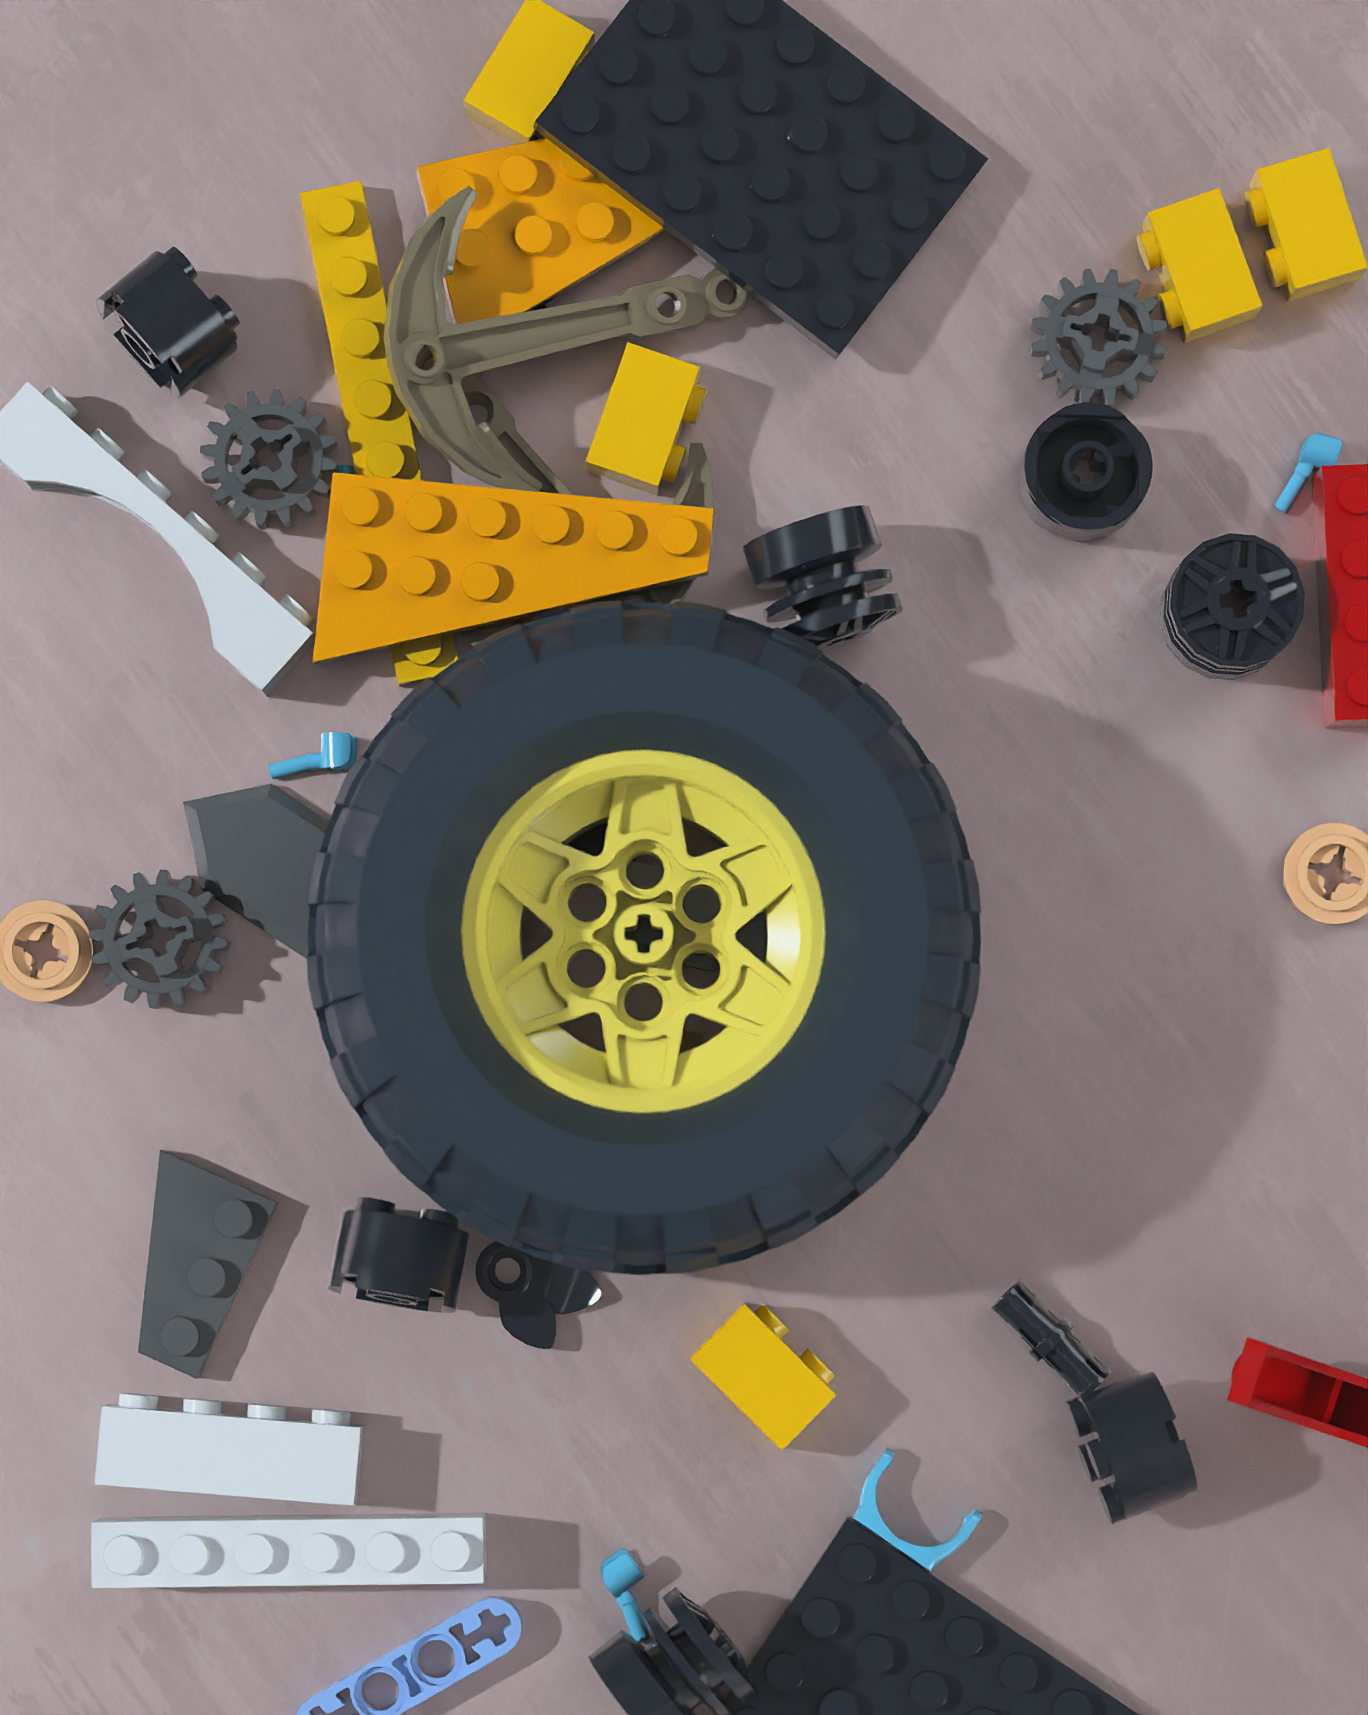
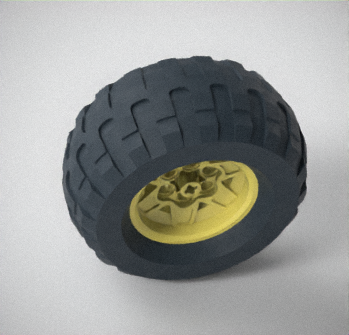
[307,601,981,1275]

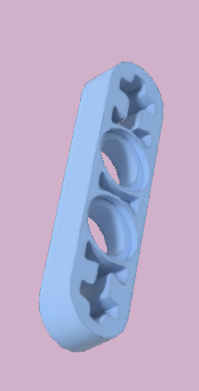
[296,1596,522,1715]

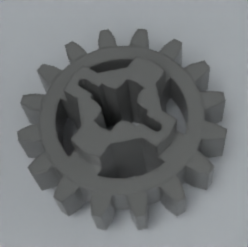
[1029,268,1168,407]
[200,389,339,530]
[88,869,230,1009]

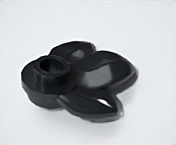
[475,1241,601,1349]

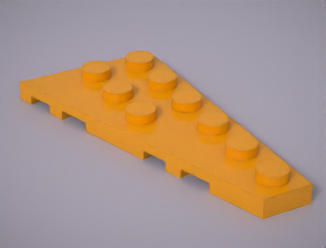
[416,138,665,324]
[313,472,715,665]

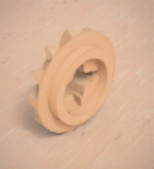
[1283,822,1368,924]
[0,900,94,1002]

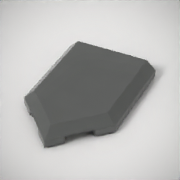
[183,784,329,959]

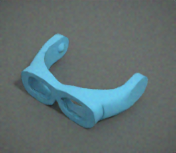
[852,1447,983,1573]

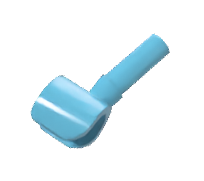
[1274,433,1342,514]
[269,732,357,779]
[601,1548,650,1643]

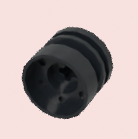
[743,505,903,649]
[1159,533,1305,680]
[588,1587,760,1715]

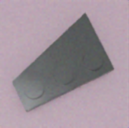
[138,1150,279,1379]

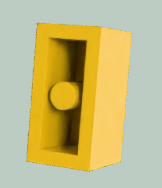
[463,0,595,145]
[1244,147,1368,302]
[1137,188,1262,343]
[585,342,708,496]
[690,1302,837,1451]

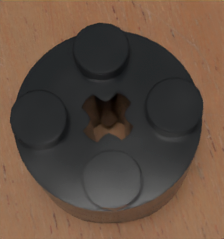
[96,246,240,399]
[1019,402,1153,541]
[328,1197,469,1313]
[1065,1372,1198,1524]

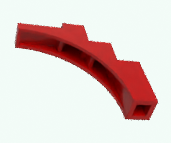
[1227,1337,1368,1448]

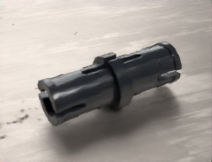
[991,1279,1111,1397]

